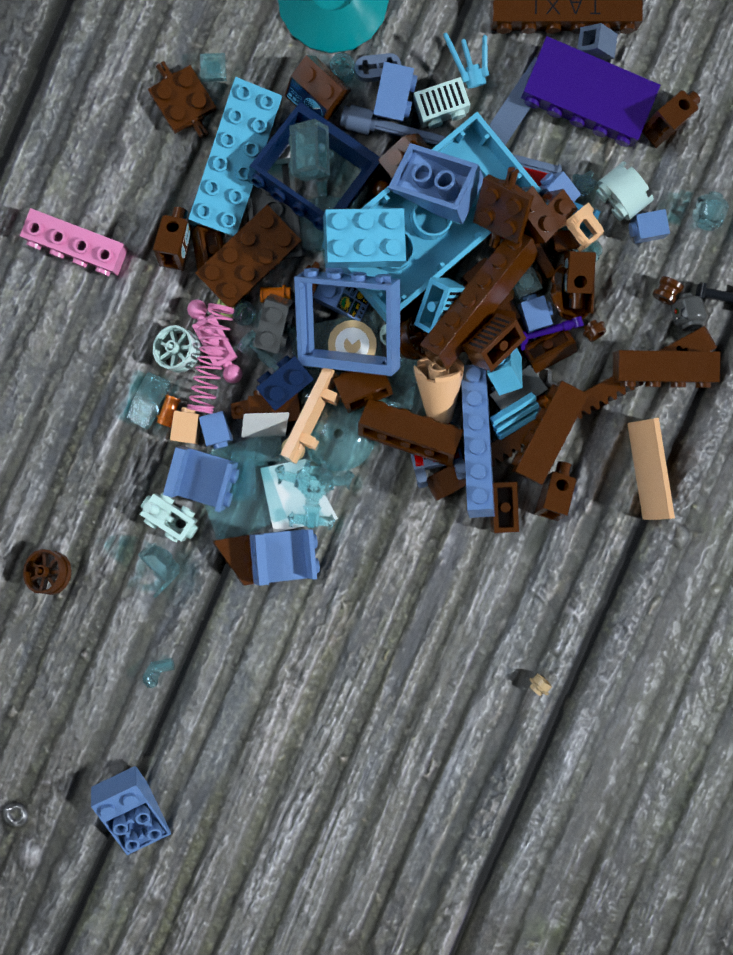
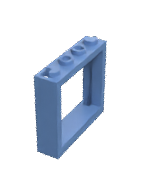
[294,268,400,376]

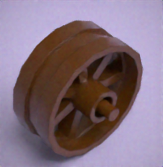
[400,313,429,361]
[23,549,72,595]

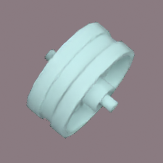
[153,325,201,373]

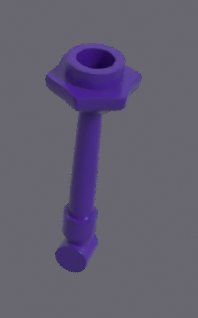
[518,316,584,351]

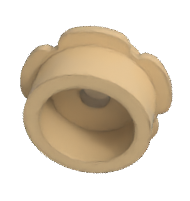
[530,673,552,696]

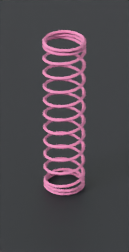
[186,303,235,414]

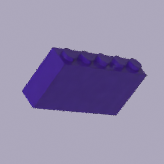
[521,36,661,147]

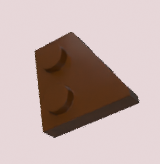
[213,533,261,586]

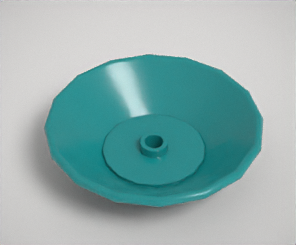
[278,0,389,53]

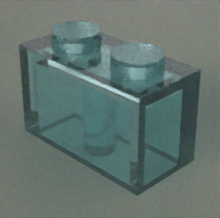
[289,119,330,182]

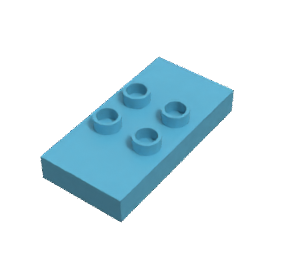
[322,112,541,322]

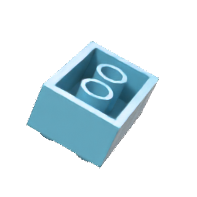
[323,208,406,268]

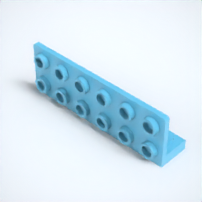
[188,77,282,237]

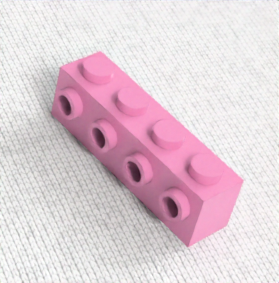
[20,208,128,277]

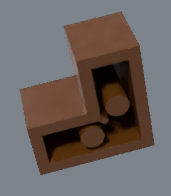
[521,186,578,244]

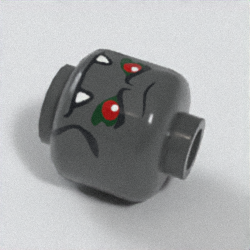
[671,293,707,332]

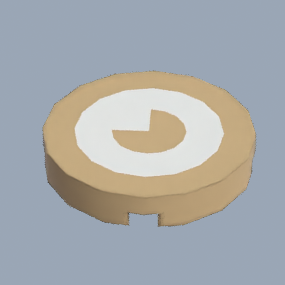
[328,320,377,356]

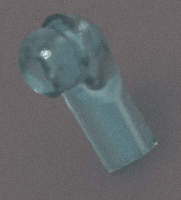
[142,658,175,688]

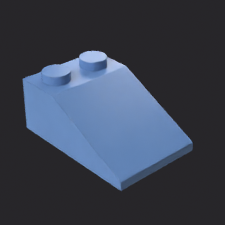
[388,143,484,224]

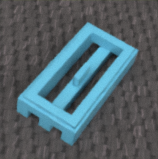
[489,392,540,440]

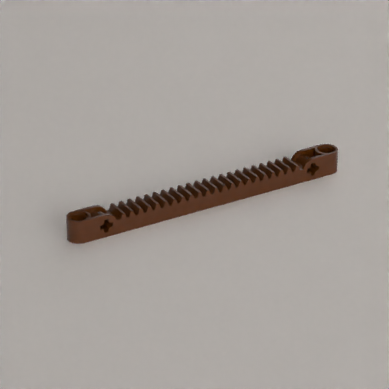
[427,326,717,501]

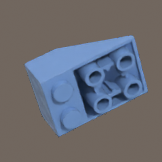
[91,766,171,855]

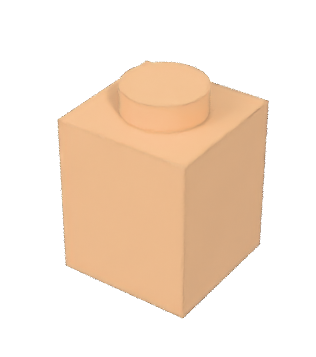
[170,407,202,444]

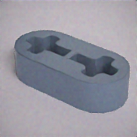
[355,53,401,82]

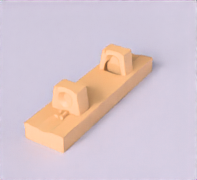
[280,368,341,464]

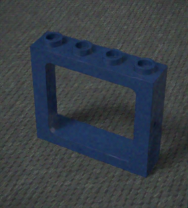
[247,102,380,231]

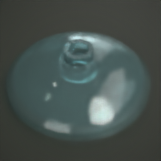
[305,398,375,471]

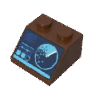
[285,55,352,121]

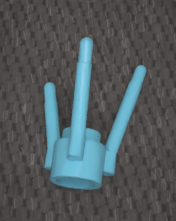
[443,33,489,89]

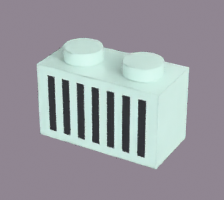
[413,77,470,129]

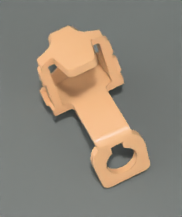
[559,202,604,252]

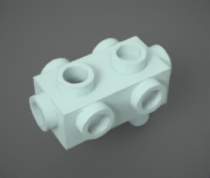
[140,492,198,542]

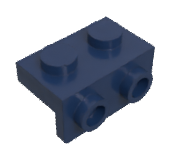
[256,355,314,411]

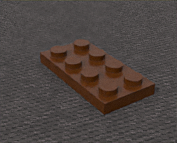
[195,204,302,308]

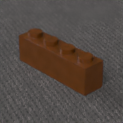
[613,350,720,388]
[511,381,589,485]
[358,399,464,467]

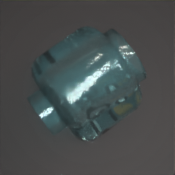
[692,191,729,231]

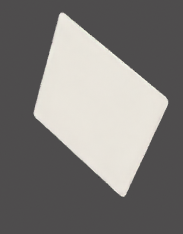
[241,412,289,438]

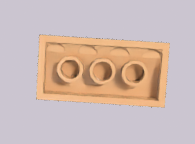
[627,418,675,520]

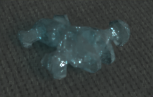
[275,460,355,530]

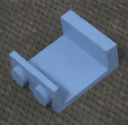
[163,446,239,512]
[249,529,320,586]

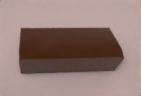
[191,226,223,270]
[522,330,577,374]

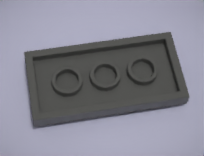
[247,158,303,260]

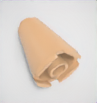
[413,357,464,425]

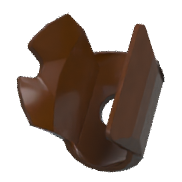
[550,264,595,321]

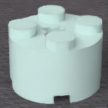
[596,161,654,221]

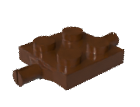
[148,61,216,139]
[473,167,534,249]

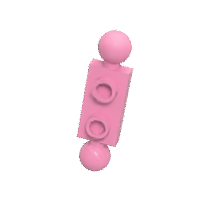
[187,299,243,384]

